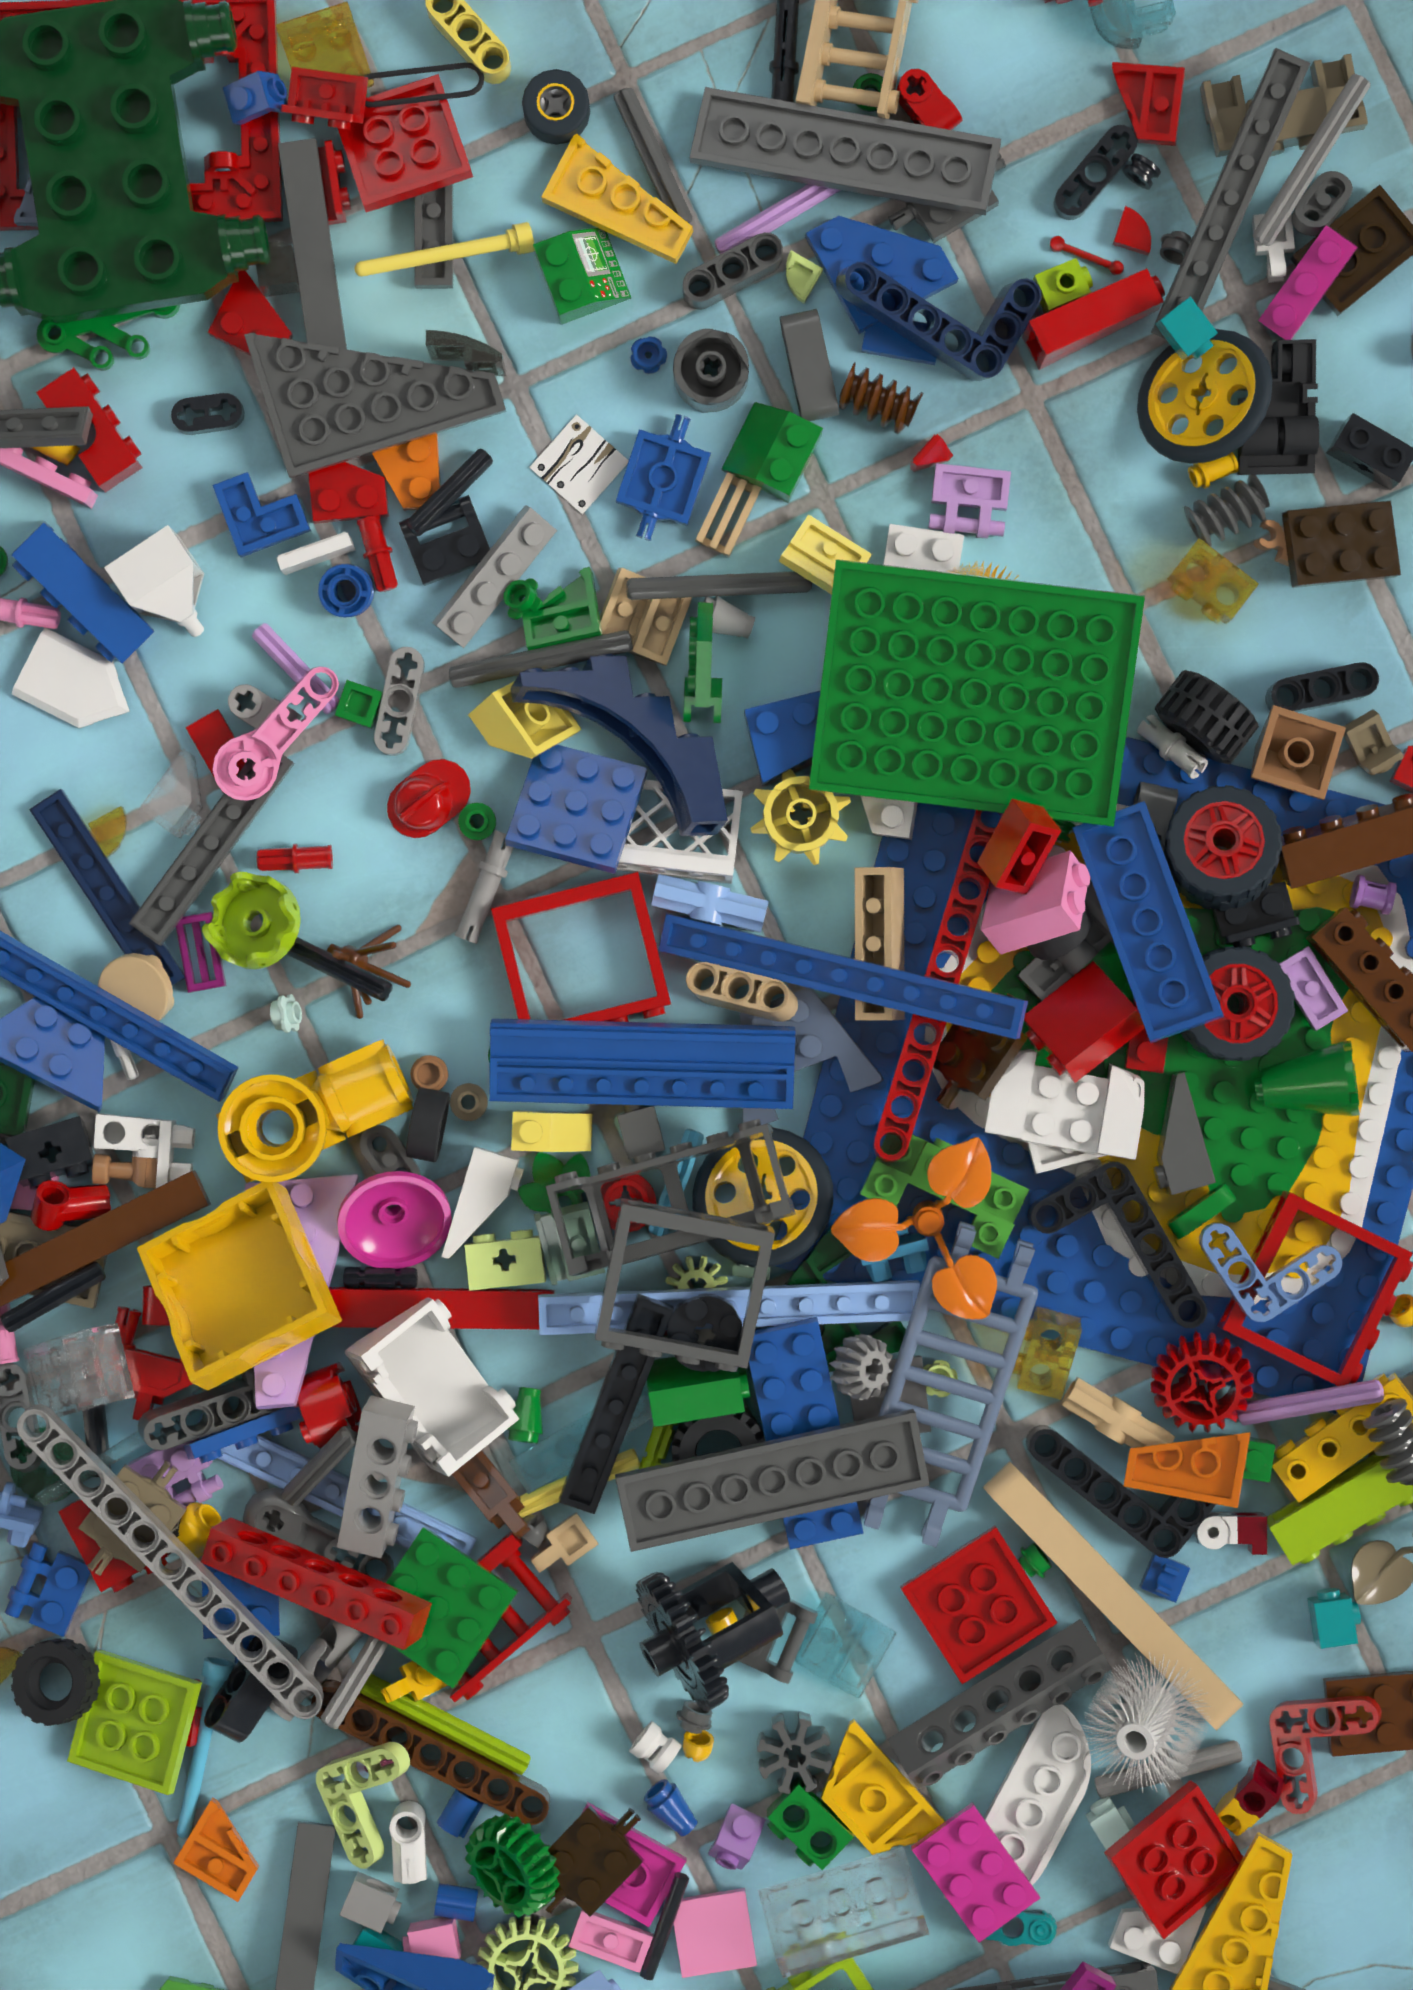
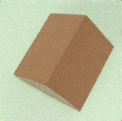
[1251,705,1346,800]

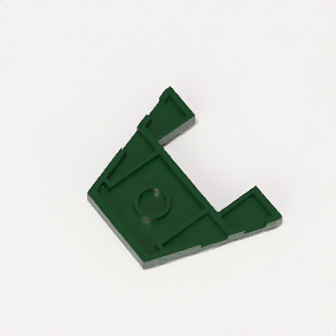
[767,1224,906,1372]

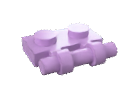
[928,463,1011,539]
[127,1438,223,1506]

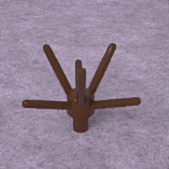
[326,925,411,1019]

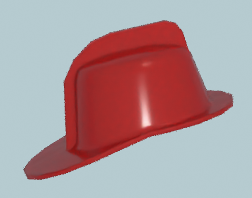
[387,759,471,838]

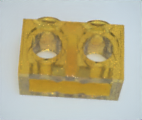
[1167,538,1259,624]
[1012,1307,1082,1400]

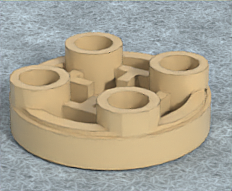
[98,953,174,1021]

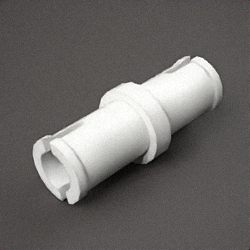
[1137,715,1208,779]

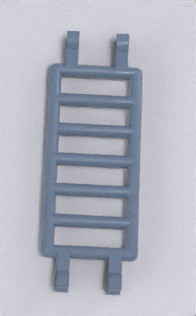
[863,1221,1038,1547]

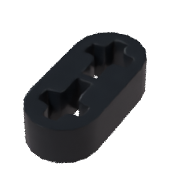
[171,393,244,435]

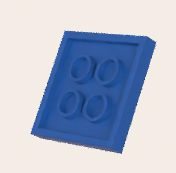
[505,745,648,874]

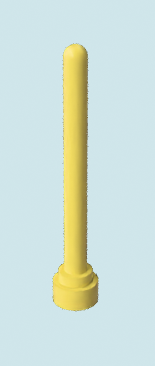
[354,222,534,277]

